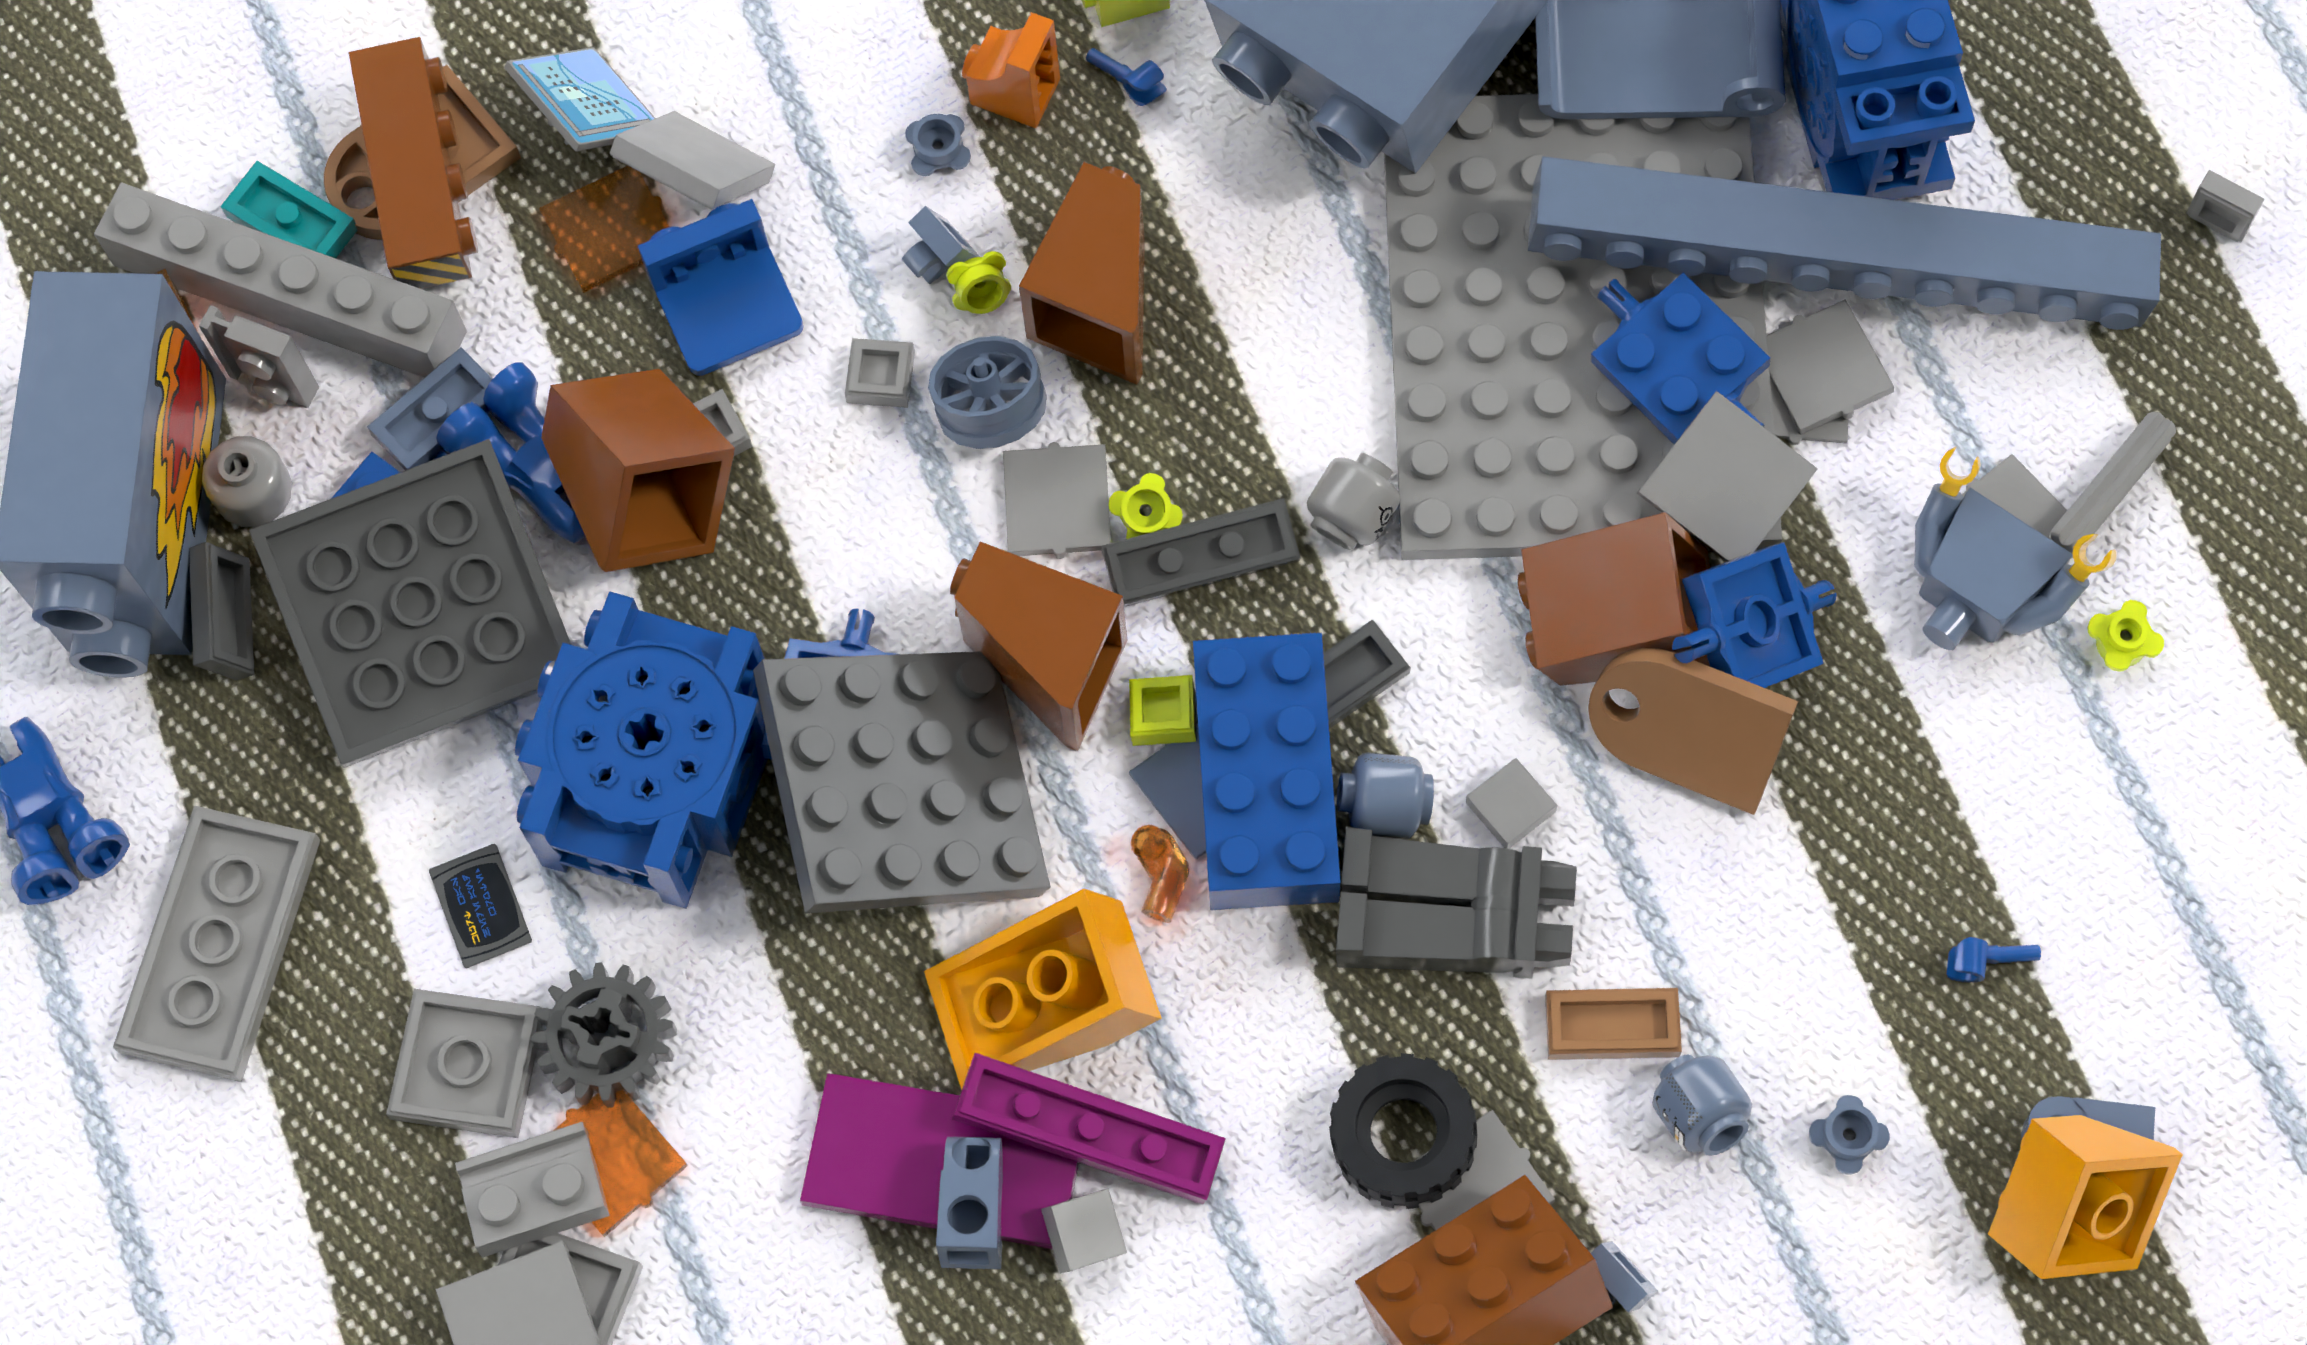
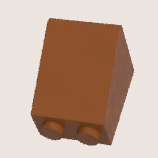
[1019,162,1145,385]
[541,369,735,572]
[1518,512,1710,686]
[950,541,1128,751]

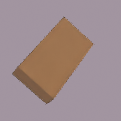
[1545,988,1682,1060]

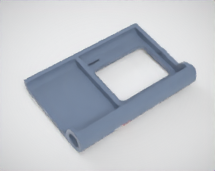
[1536,0,1786,119]

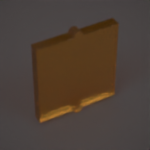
[539,165,669,293]
[553,1090,688,1237]

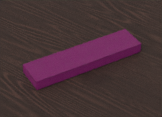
[952,1053,1226,1205]

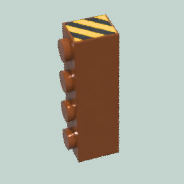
[348,37,478,289]

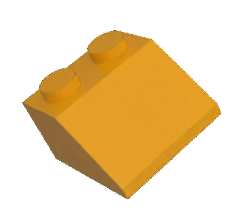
[1988,1115,2183,1279]

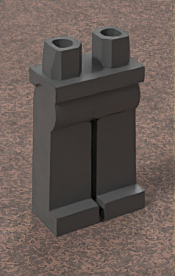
[1336,827,1577,979]

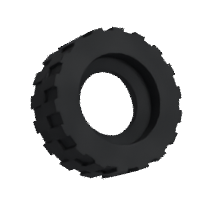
[1329,1053,1478,1209]

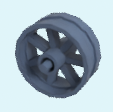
[928,336,1047,449]

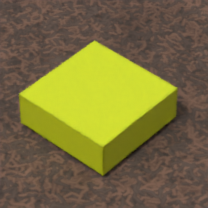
[1129,675,1196,746]

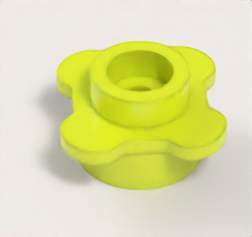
[946,251,1012,314]
[1108,473,1183,539]
[2087,600,2164,672]

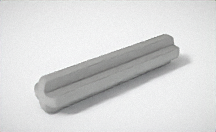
[2047,412,2176,559]

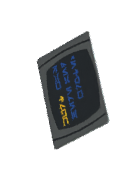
[429,844,532,969]

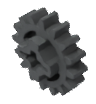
[531,962,677,1108]

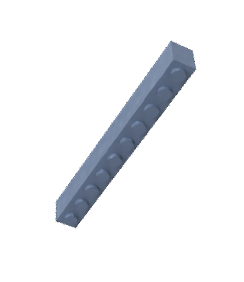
[1528,156,2161,330]

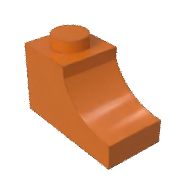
[962,12,1060,128]

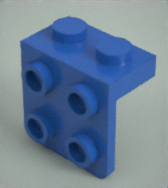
[638,199,804,376]

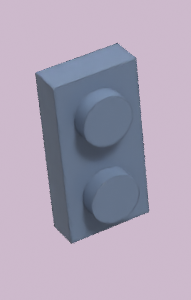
[367,347,492,471]

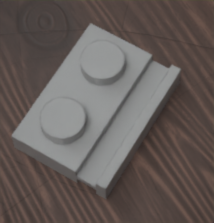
[199,305,319,408]
[455,1122,610,1258]

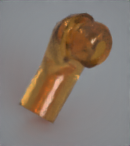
[1130,824,1190,923]

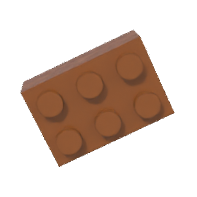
[1355,1175,1613,1345]

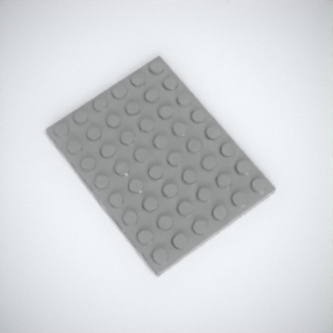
[1384,94,1782,560]

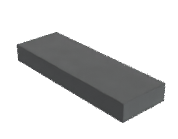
[1101,498,1301,607]

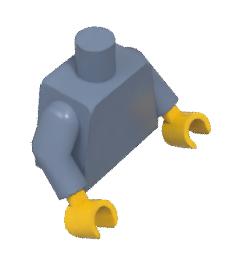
[1914,446,2117,650]

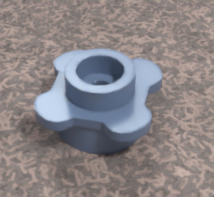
[905,114,971,176]
[1809,1095,1890,1175]

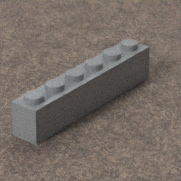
[94,182,467,378]

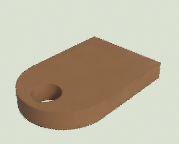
[324,64,521,240]
[1588,648,1799,815]

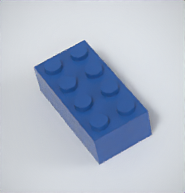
[1193,632,1340,910]

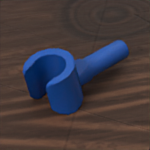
[1086,48,1167,106]
[1947,937,2041,983]

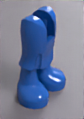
[436,362,585,544]
[0,717,130,905]

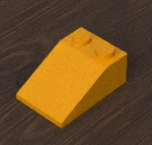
[924,888,1162,1090]

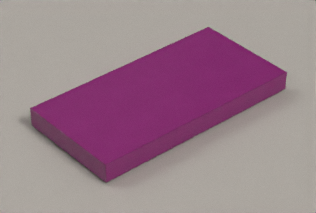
[800,1073,1079,1249]

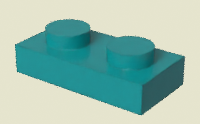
[220,160,358,259]

